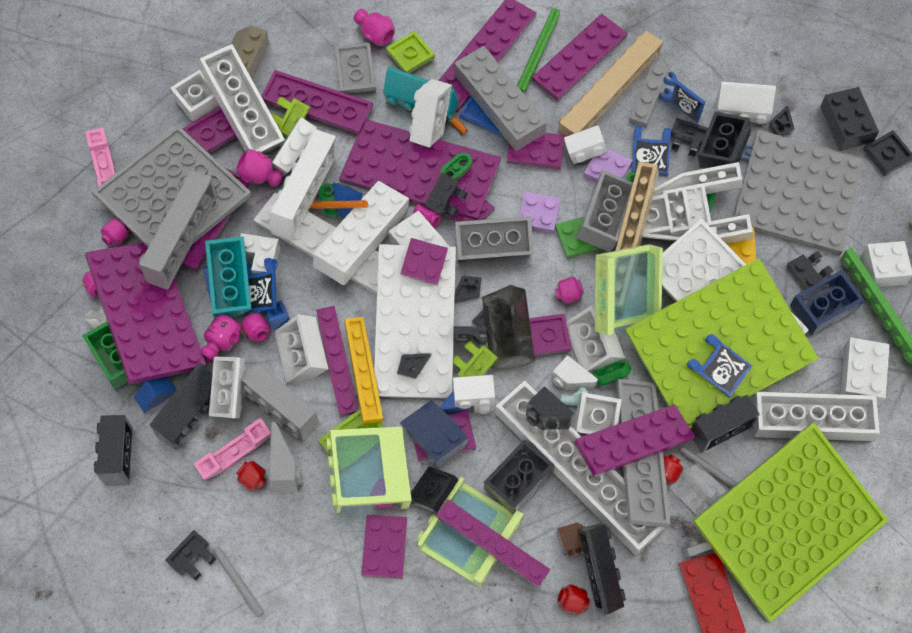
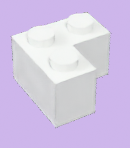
[240,233,280,274]
[453,375,495,414]

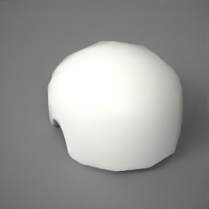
[85,305,107,329]

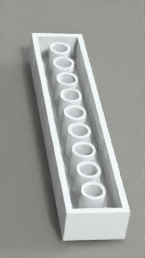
[495,381,665,556]

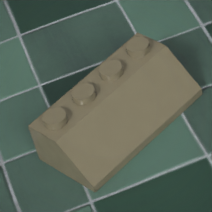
[230,26,269,79]

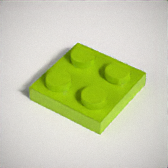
[386,30,435,74]

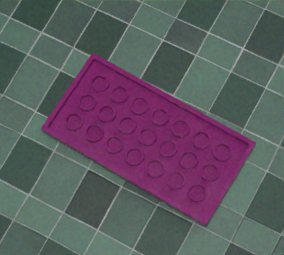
[339,119,501,220]
[85,243,206,384]

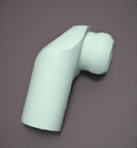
[561,387,588,406]

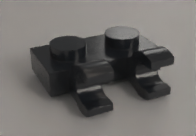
[671,118,708,157]
[425,172,468,216]
[787,251,834,290]
[453,326,487,345]
[165,530,217,581]

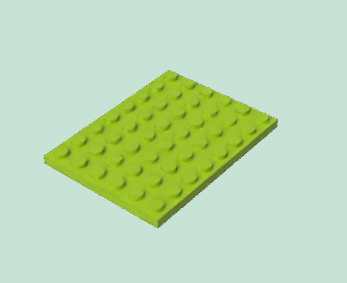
[625,258,819,429]
[692,423,889,622]

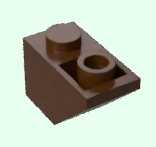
[556,523,585,557]

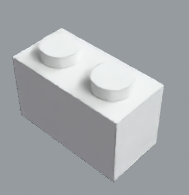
[564,125,608,164]

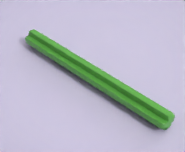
[517,8,560,93]

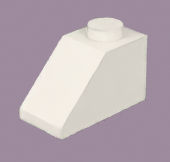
[551,355,598,391]

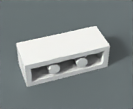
[272,117,317,176]

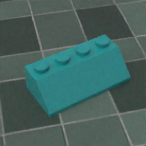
[383,66,459,122]
[205,236,252,318]

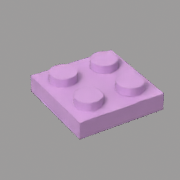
[584,148,633,182]
[519,191,560,234]

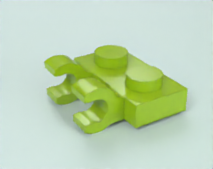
[271,97,311,136]
[453,341,499,377]

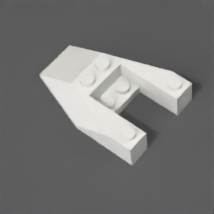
[643,162,753,243]

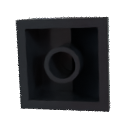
[526,386,575,430]

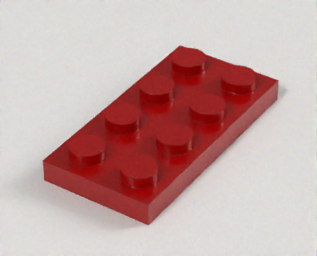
[678,553,746,633]

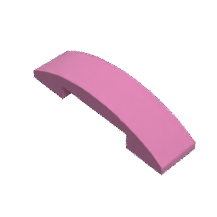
[85,127,116,187]
[194,418,271,480]

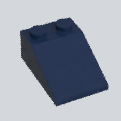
[400,400,468,469]

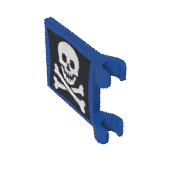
[659,72,705,123]
[632,126,671,175]
[244,258,277,314]
[687,334,752,397]

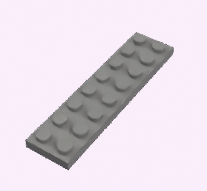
[616,379,670,528]

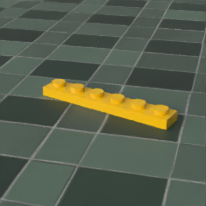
[344,317,383,424]

